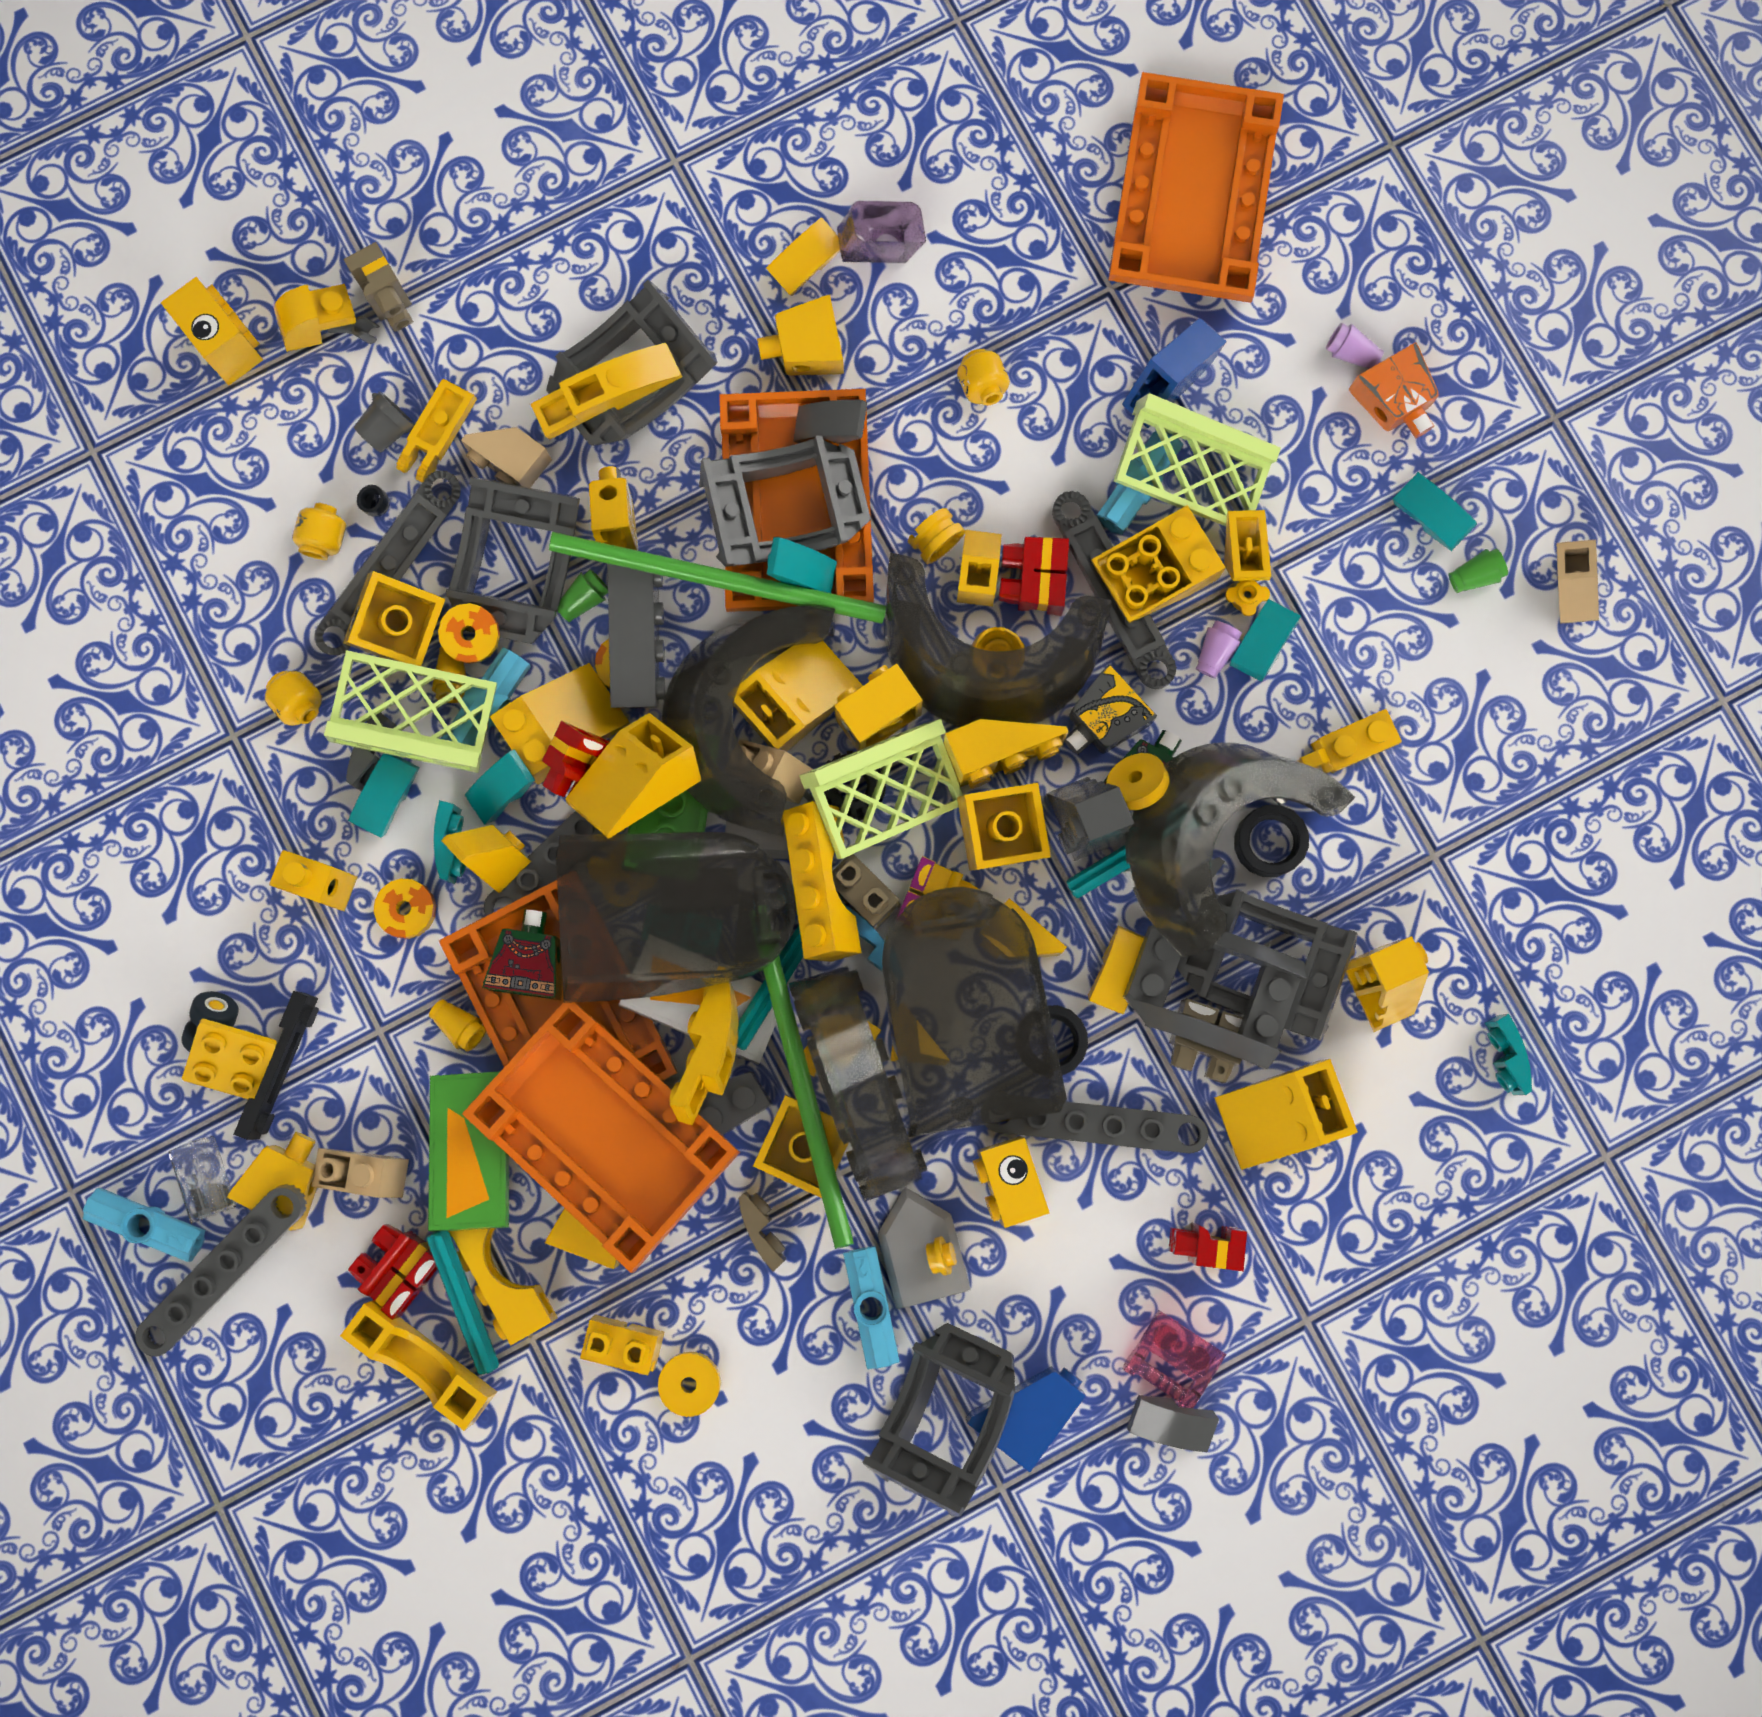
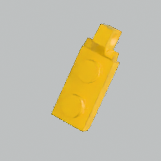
[1296,709,1402,775]

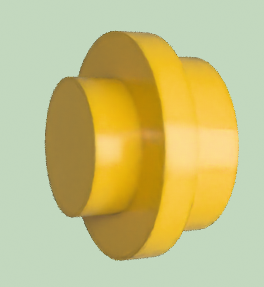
[926,1236,957,1276]

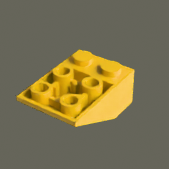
[1091,505,1226,623]
[728,631,863,752]
[565,713,702,839]
[944,719,1069,789]
[1214,1059,1358,1170]

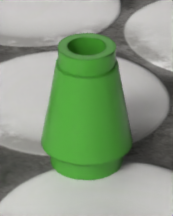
[1448,548,1508,593]
[558,569,608,623]

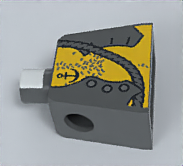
[1064,664,1157,755]

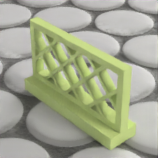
[1113,393,1281,526]
[324,650,497,773]
[799,719,963,859]

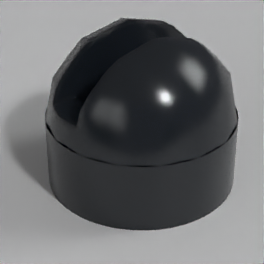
[357,485,390,517]

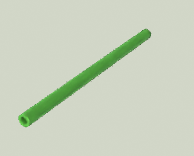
[549,532,886,624]
[749,908,854,1249]

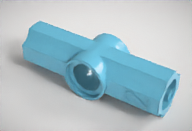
[1097,431,1184,535]
[441,647,531,746]
[83,1188,206,1262]
[843,1246,900,1369]

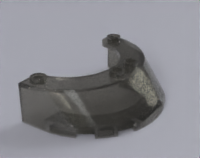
[883,553,1112,727]
[662,606,835,836]
[1125,743,1355,958]
[789,966,928,1202]

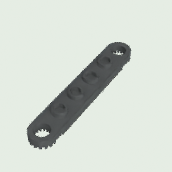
[314,471,461,656]
[1052,491,1177,689]
[484,811,606,916]
[980,1094,1208,1153]
[135,1184,307,1357]

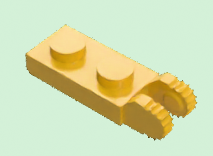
[396,379,477,482]

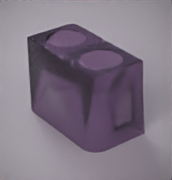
[837,201,926,263]

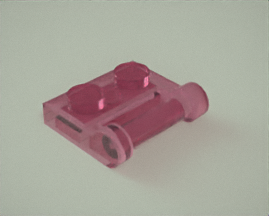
[1122,1310,1227,1408]

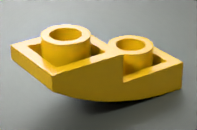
[766,217,846,296]
[1088,925,1145,1014]

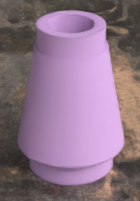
[1326,323,1384,369]
[1196,621,1242,679]

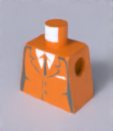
[1349,342,1439,439]

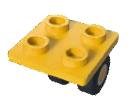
[181,991,277,1099]

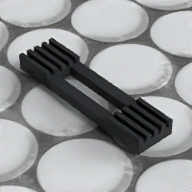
[233,991,319,1140]

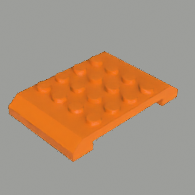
[1108,72,1284,303]
[719,389,874,612]
[439,871,678,1081]
[462,997,740,1273]

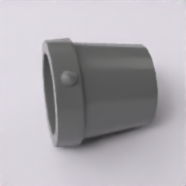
[354,392,415,453]

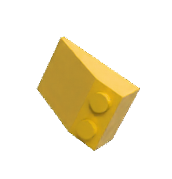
[489,663,630,785]

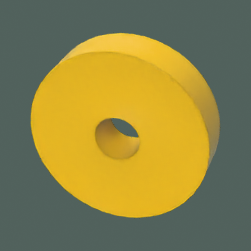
[1106,753,1169,810]
[658,1352,721,1417]

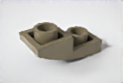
[738,1191,786,1272]

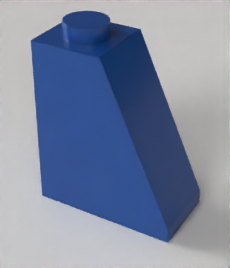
[1122,318,1227,428]
[966,1366,1086,1472]

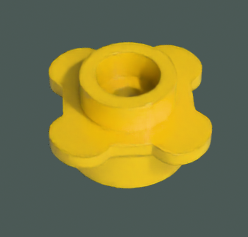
[1225,581,1270,616]

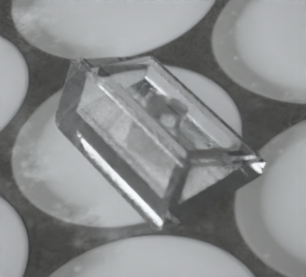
[168,1136,236,1224]

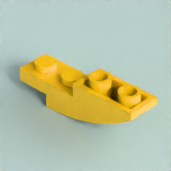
[530,343,683,440]
[670,967,739,1125]

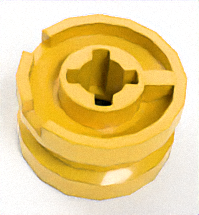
[907,508,965,565]

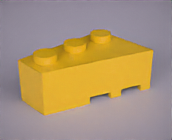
[1346,936,1429,1032]

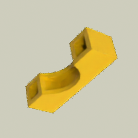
[782,801,862,962]
[449,1228,558,1346]
[340,1300,498,1431]

